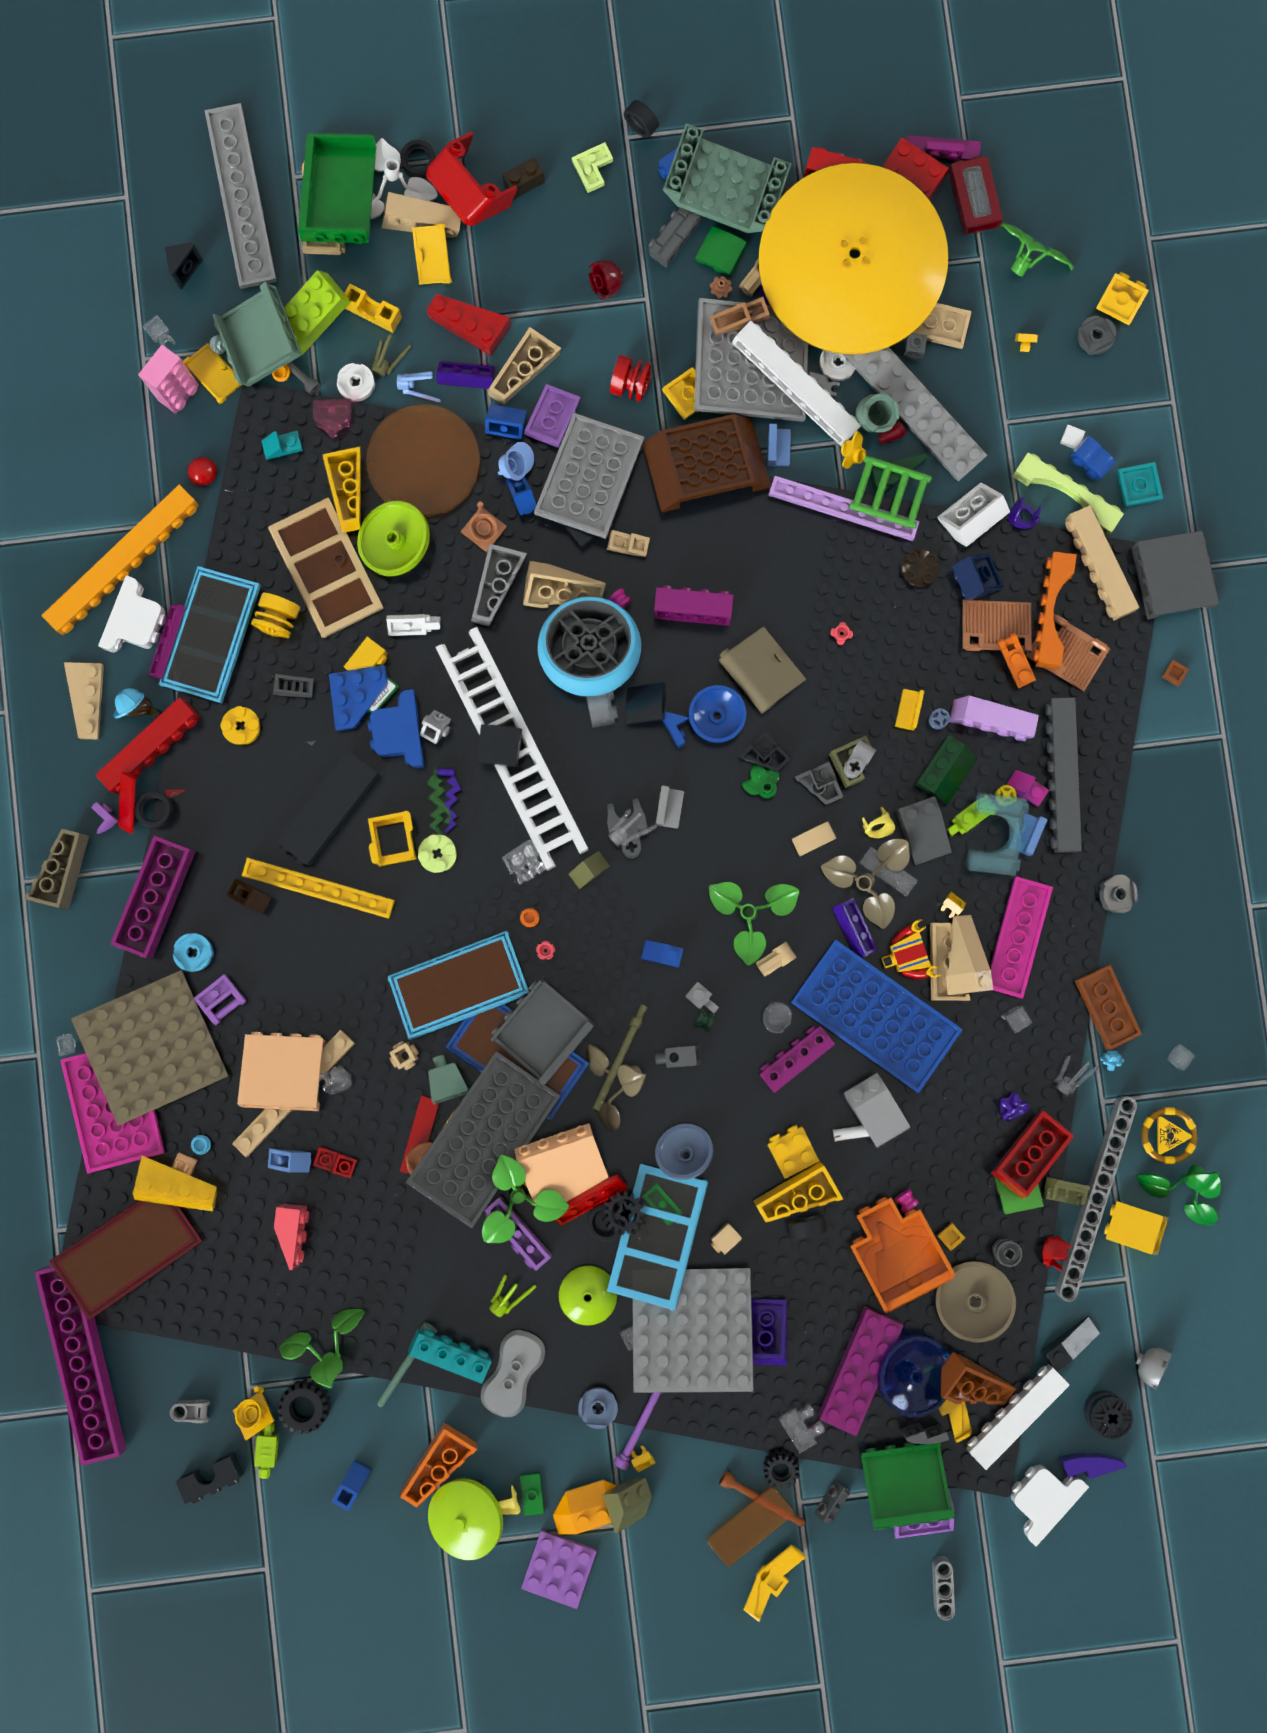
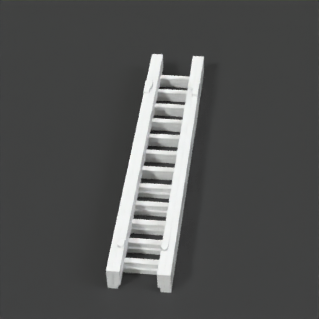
[436,627,588,871]

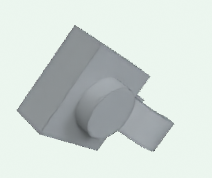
[685,982,719,1013]

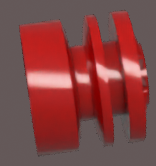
[610,354,652,402]

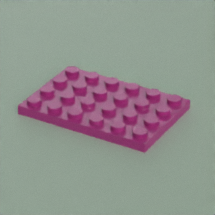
[60,1053,165,1174]

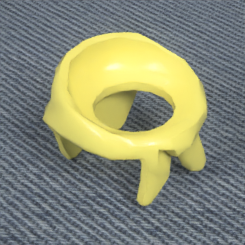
[862,807,895,838]
[498,1485,521,1515]

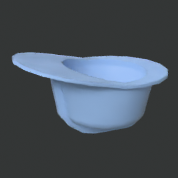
[498,442,534,481]

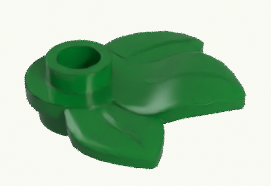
[742,765,779,798]

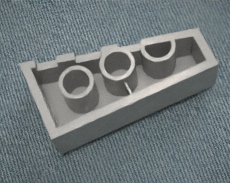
[471,544,527,626]

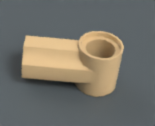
[739,259,761,297]
[756,942,797,977]

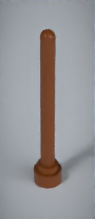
[719,1470,805,1527]

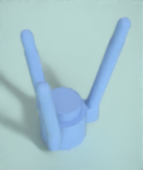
[397,371,441,402]

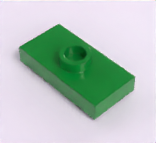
[520,1472,544,1516]

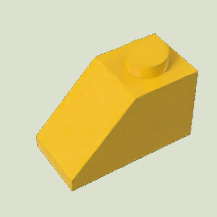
[344,637,388,671]

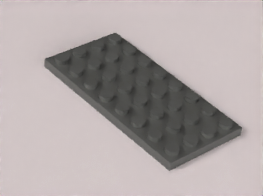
[405,1051,560,1228]

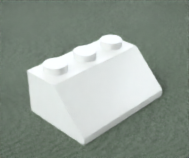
[937,483,1010,547]

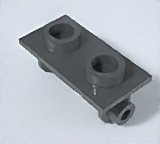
[815,1479,850,1524]

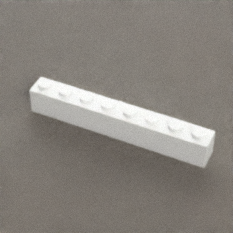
[732,321,861,446]

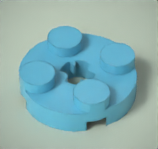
[173,933,214,972]

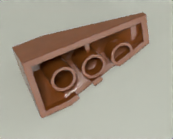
[941,1352,1016,1404]

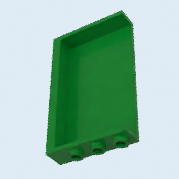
[298,133,377,244]

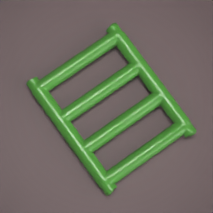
[849,456,932,529]

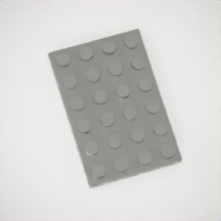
[534,413,644,539]

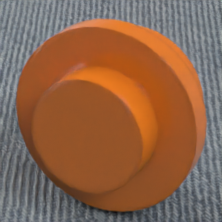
[520,908,539,927]

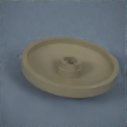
[936,1261,1016,1343]

